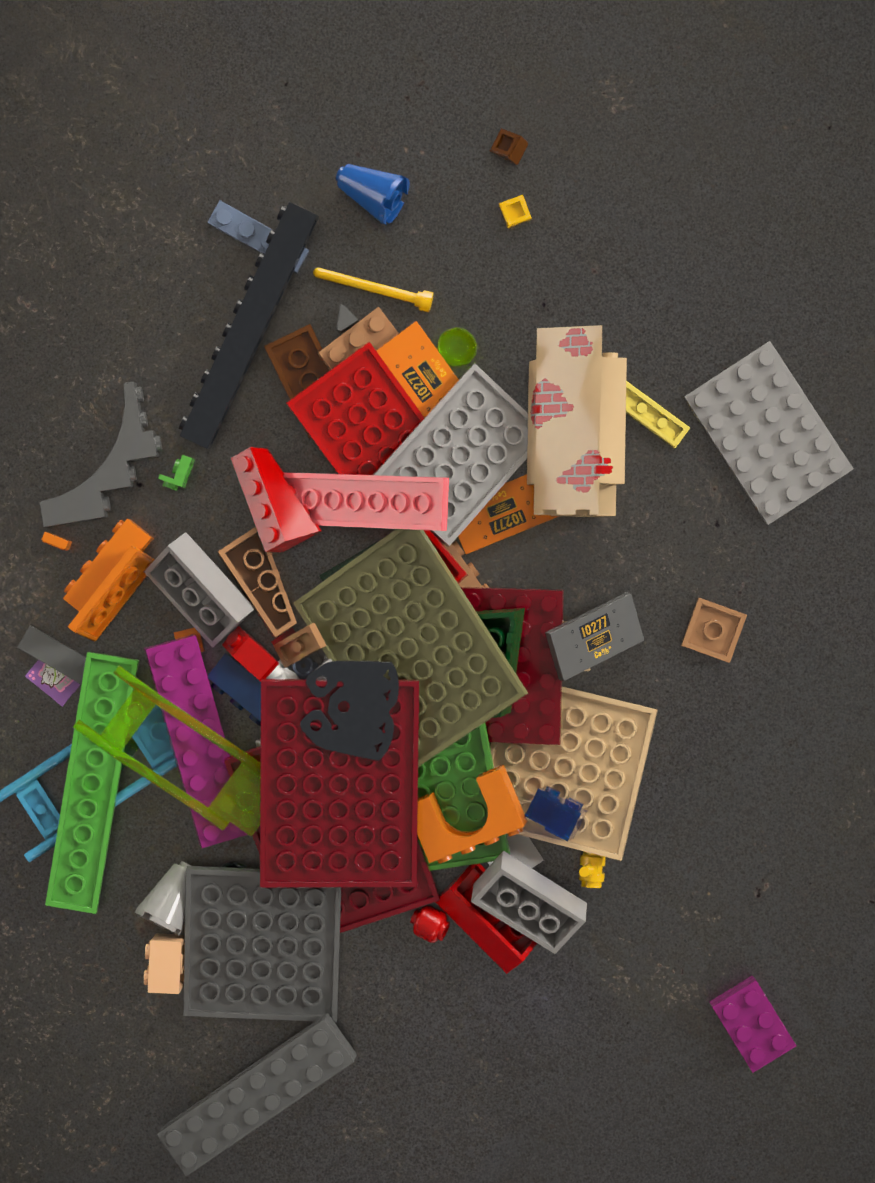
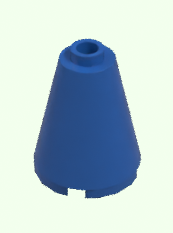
[335,164,410,225]

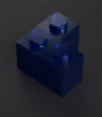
[525,786,587,841]

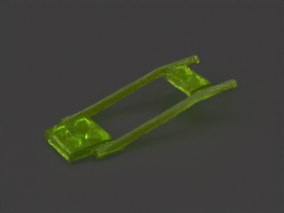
[73,665,261,837]

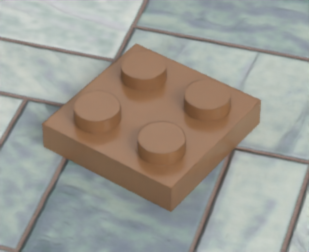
[681,597,747,663]

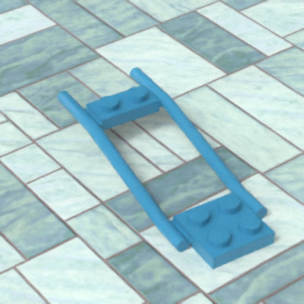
[0,700,177,863]

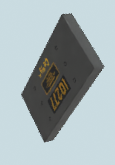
[545,593,644,681]

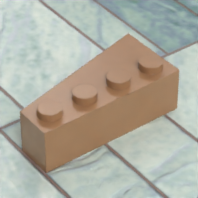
[217,527,297,639]

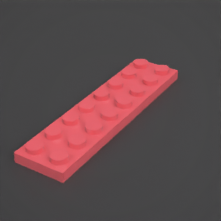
[283,472,449,531]

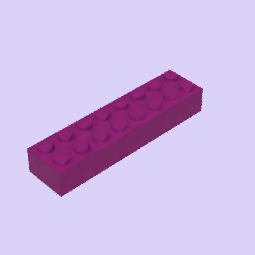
[144,634,251,848]

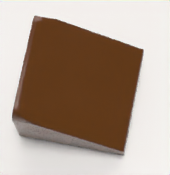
[490,128,528,165]

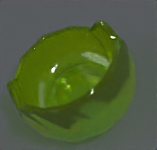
[437,327,477,366]

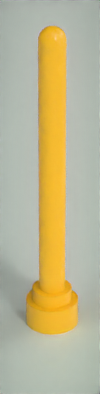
[313,268,434,313]

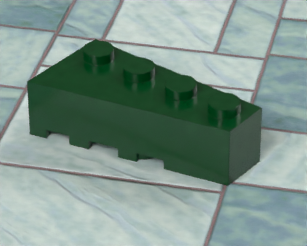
[476,608,525,718]

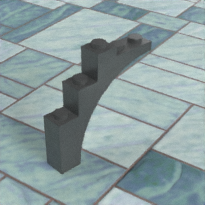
[40,381,163,528]

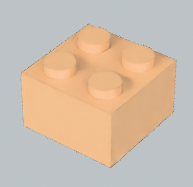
[144,933,185,994]

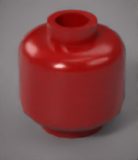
[410,905,450,943]

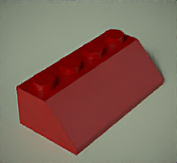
[436,863,537,974]

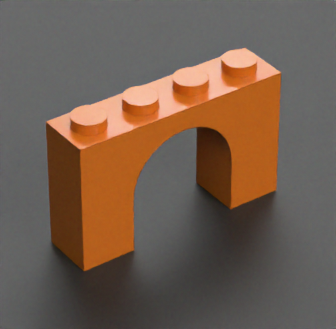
[417,764,528,864]

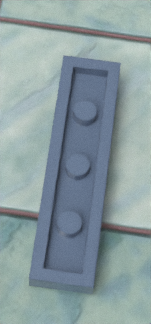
[207,200,309,273]

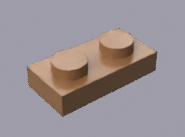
[273,623,326,668]

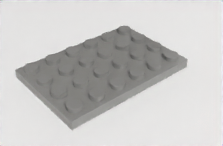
[683,341,854,525]
[374,363,528,547]

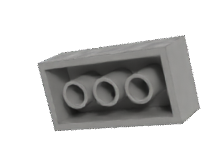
[144,532,255,648]
[471,851,587,954]

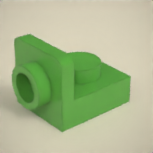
[158,455,195,491]

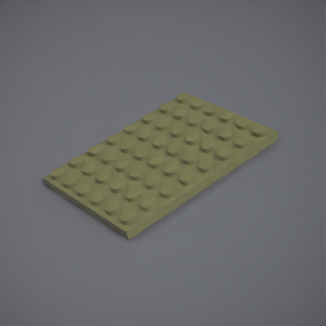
[293,529,528,767]

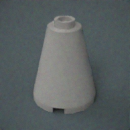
[134,861,191,936]

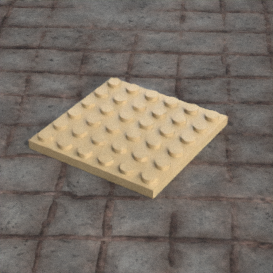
[490,686,658,861]

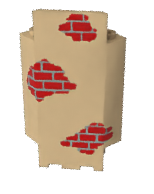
[527,325,627,517]

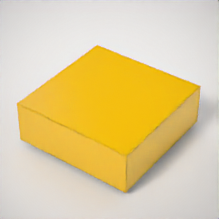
[499,195,532,228]

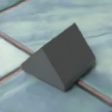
[336,305,359,333]

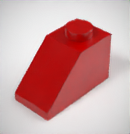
[222,626,279,682]

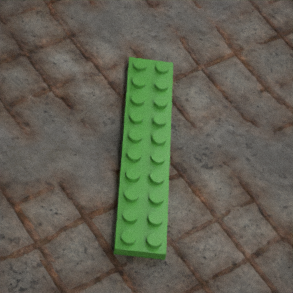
[45,651,139,914]

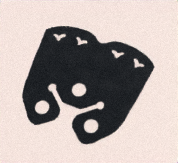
[300,661,399,761]

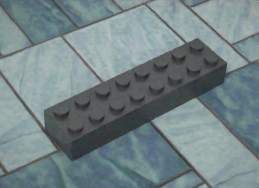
[157,1013,357,1176]

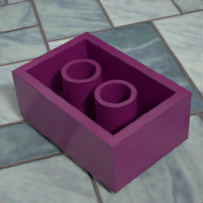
[709,976,796,1073]

